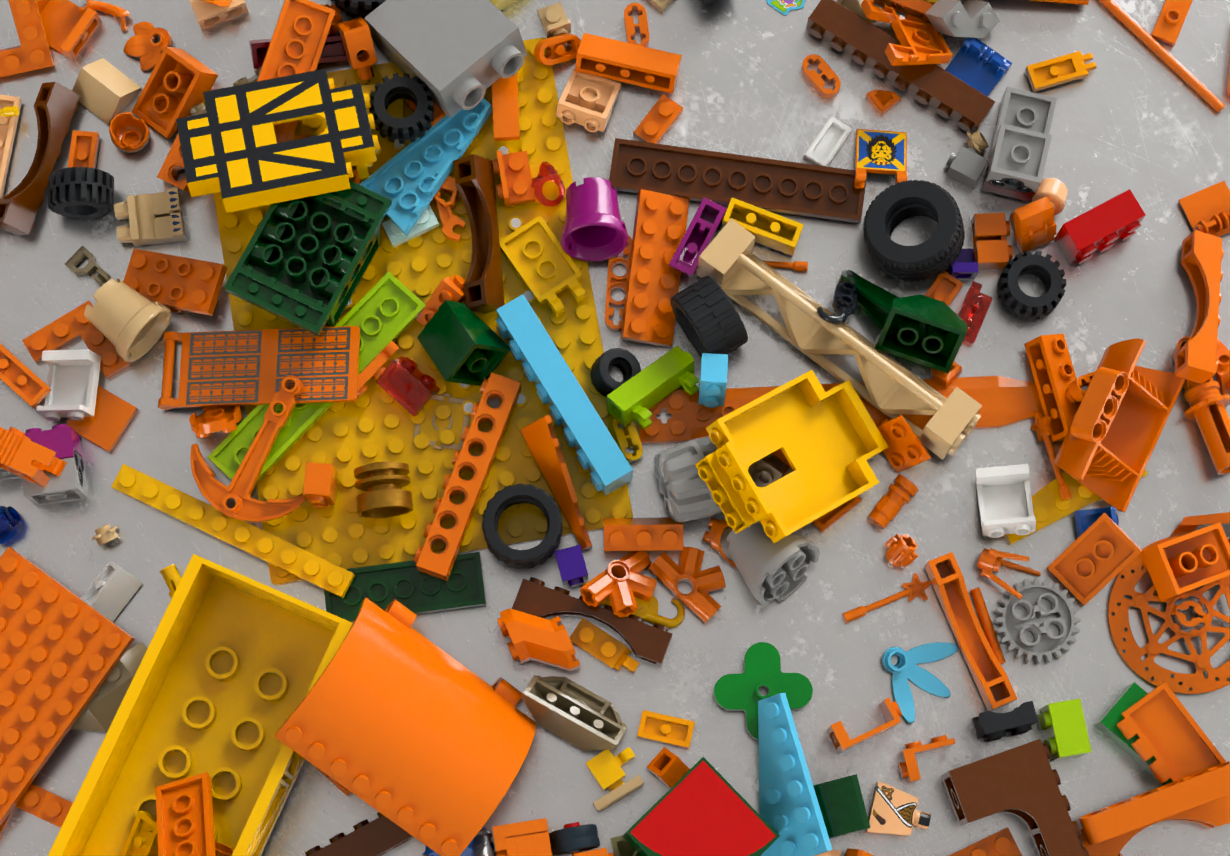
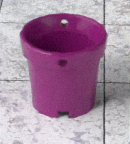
[561,177,628,261]

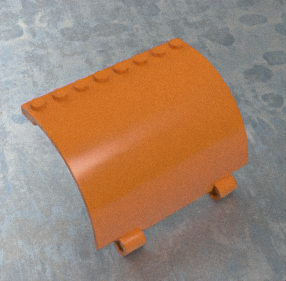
[275,597,536,856]

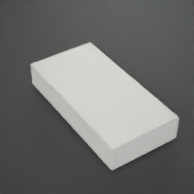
[803,116,852,167]

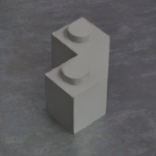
[925,0,1000,38]

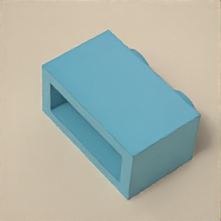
[698,353,728,408]

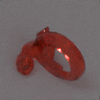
[531,161,565,207]

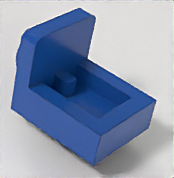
[1074,507,1119,537]

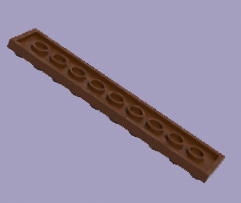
[609,138,867,223]

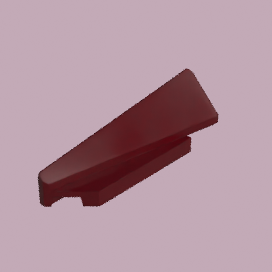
[249,33,372,69]

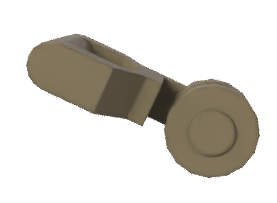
[65,246,111,286]

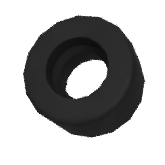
[590,348,641,397]

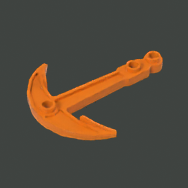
[190,375,306,523]

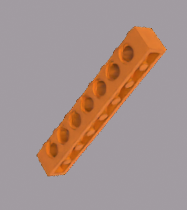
[414,372,522,581]

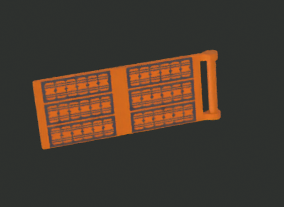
[158,326,360,410]

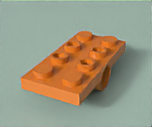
[123,248,227,316]

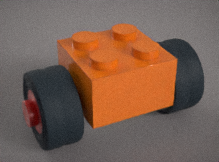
[549,822,613,856]

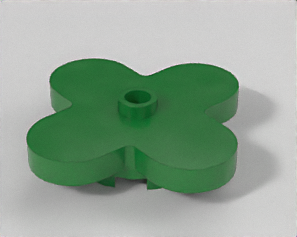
[714,642,813,741]

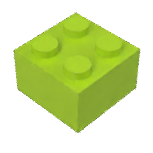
[1037,698,1092,762]

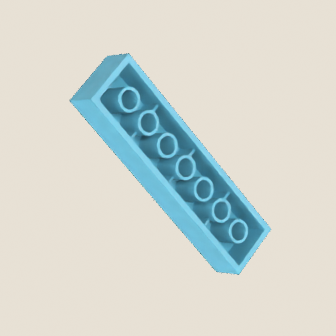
[495,294,633,496]

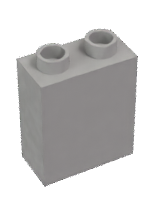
[364,0,527,118]

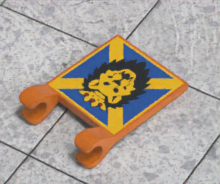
[854,129,907,189]

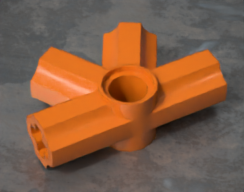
[648,546,726,623]
[580,551,657,617]

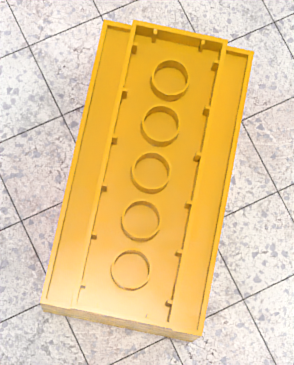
[48,554,353,856]

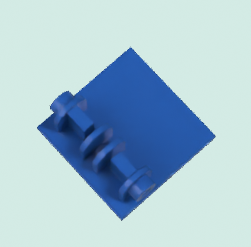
[945,37,1012,97]

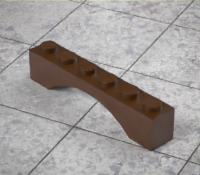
[0,82,80,235]
[454,154,505,314]
[512,577,672,667]

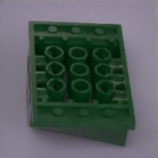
[224,180,392,337]

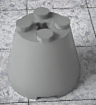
[727,521,820,606]

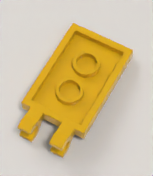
[499,215,587,317]

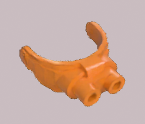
[702,517,737,568]

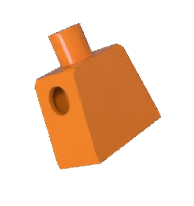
[337,17,377,80]

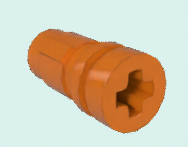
[868,474,919,529]

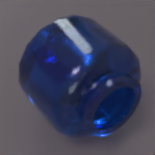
[0,506,22,545]

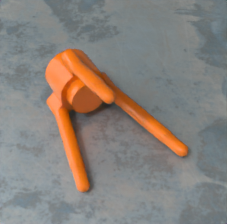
[977,548,1041,599]

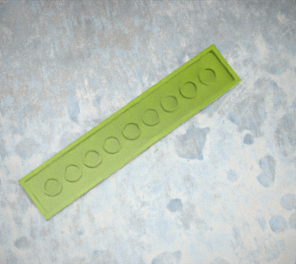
[207,271,426,483]

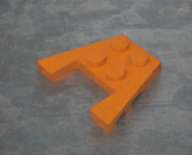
[861,0,953,66]

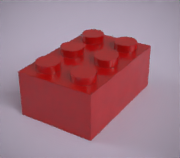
[1055,189,1146,265]

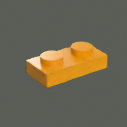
[637,710,695,749]

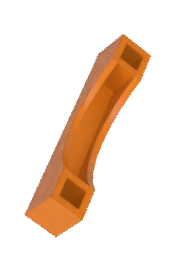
[1174,230,1224,384]
[924,552,1017,711]
[1078,794,1230,856]

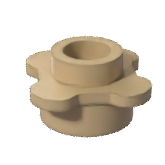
[966,130,989,155]
[92,524,118,546]

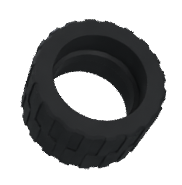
[670,276,748,357]
[482,483,562,569]

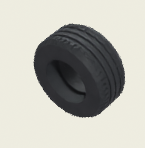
[863,180,965,282]

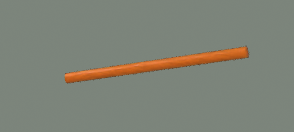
[1098,0,1226,113]

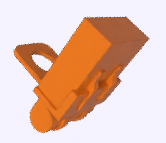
[1010,196,1056,253]

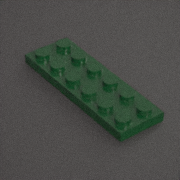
[324,552,486,623]

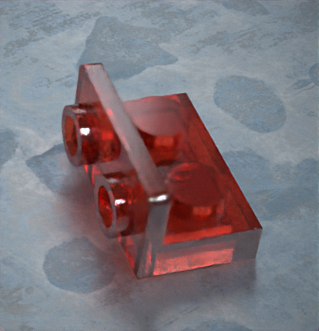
[958,281,992,344]
[376,356,440,416]

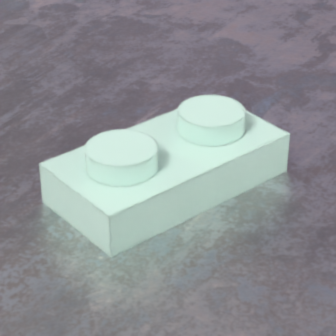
[382,205,439,248]

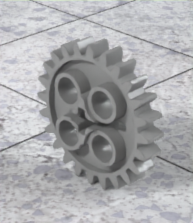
[994,577,1081,664]

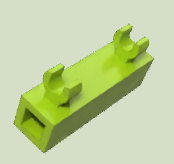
[607,346,699,429]

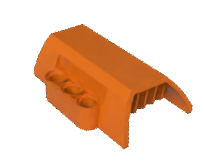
[1054,338,1186,513]

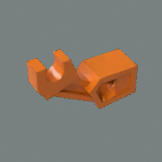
[434,176,466,243]

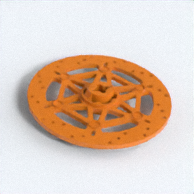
[1108,535,1230,694]

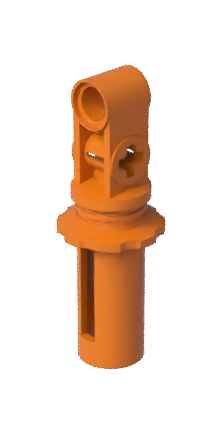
[1172,336,1230,475]

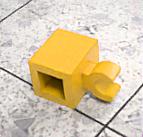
[585,747,635,792]

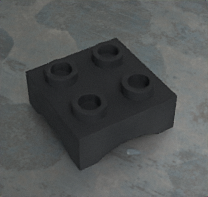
[972,701,1038,742]

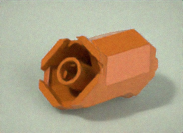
[497,608,580,671]

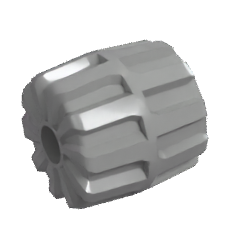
[654,436,722,522]

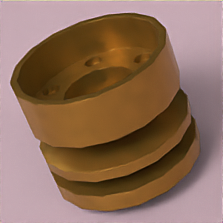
[354,461,413,518]

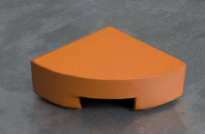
[866,90,902,115]

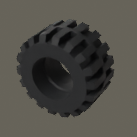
[369,73,434,144]
[48,167,114,218]
[997,250,1066,321]

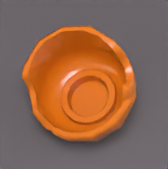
[109,112,150,153]

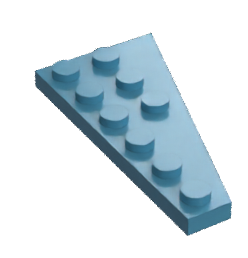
[359,97,493,236]
[758,693,833,856]

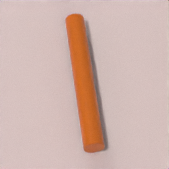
[970,587,1006,665]

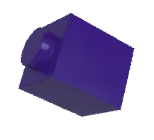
[555,545,588,588]

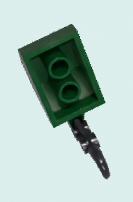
[817,270,968,373]

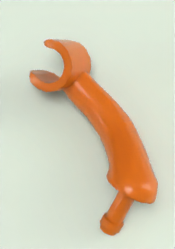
[76,0,130,31]

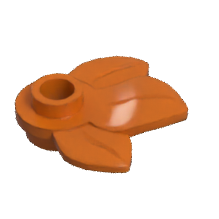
[124,21,171,71]

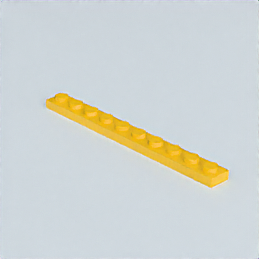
[111,464,355,598]

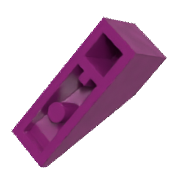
[669,197,727,277]

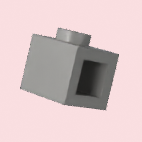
[946,146,989,189]

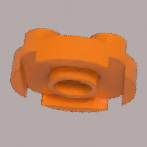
[189,405,242,438]

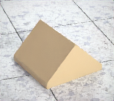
[72,58,142,126]

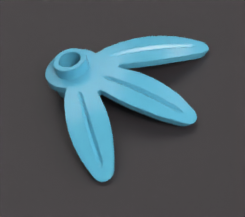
[882,642,958,724]

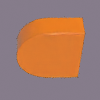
[930,362,963,388]

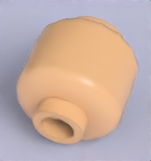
[1032,178,1068,215]

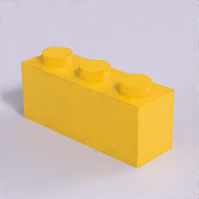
[721,198,804,256]

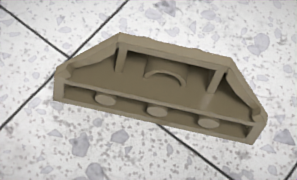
[71,642,148,733]
[521,675,627,751]

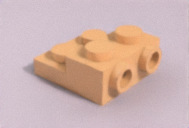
[556,68,621,132]

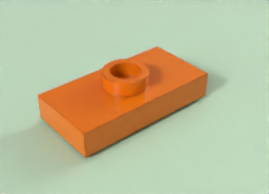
[1151,0,1193,46]

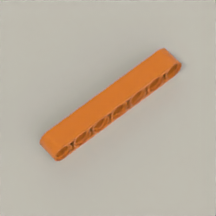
[1079,761,1230,845]

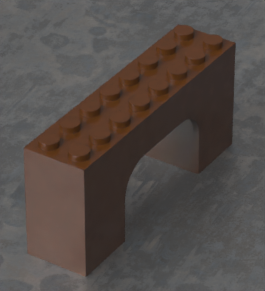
[942,739,1089,856]

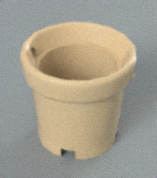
[84,278,172,362]

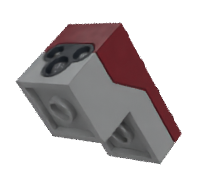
[981,86,1057,202]

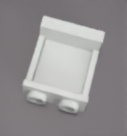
[36,349,101,421]
[975,464,1036,538]

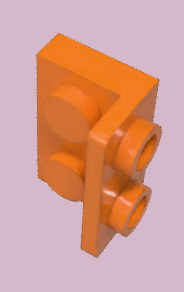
[492,150,535,207]

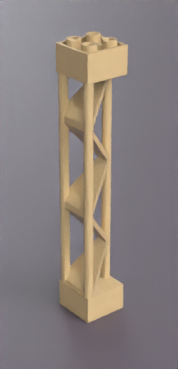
[696,219,982,460]

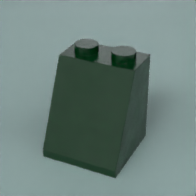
[417,300,511,386]
[813,774,870,839]

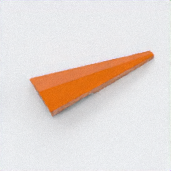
[520,415,592,550]

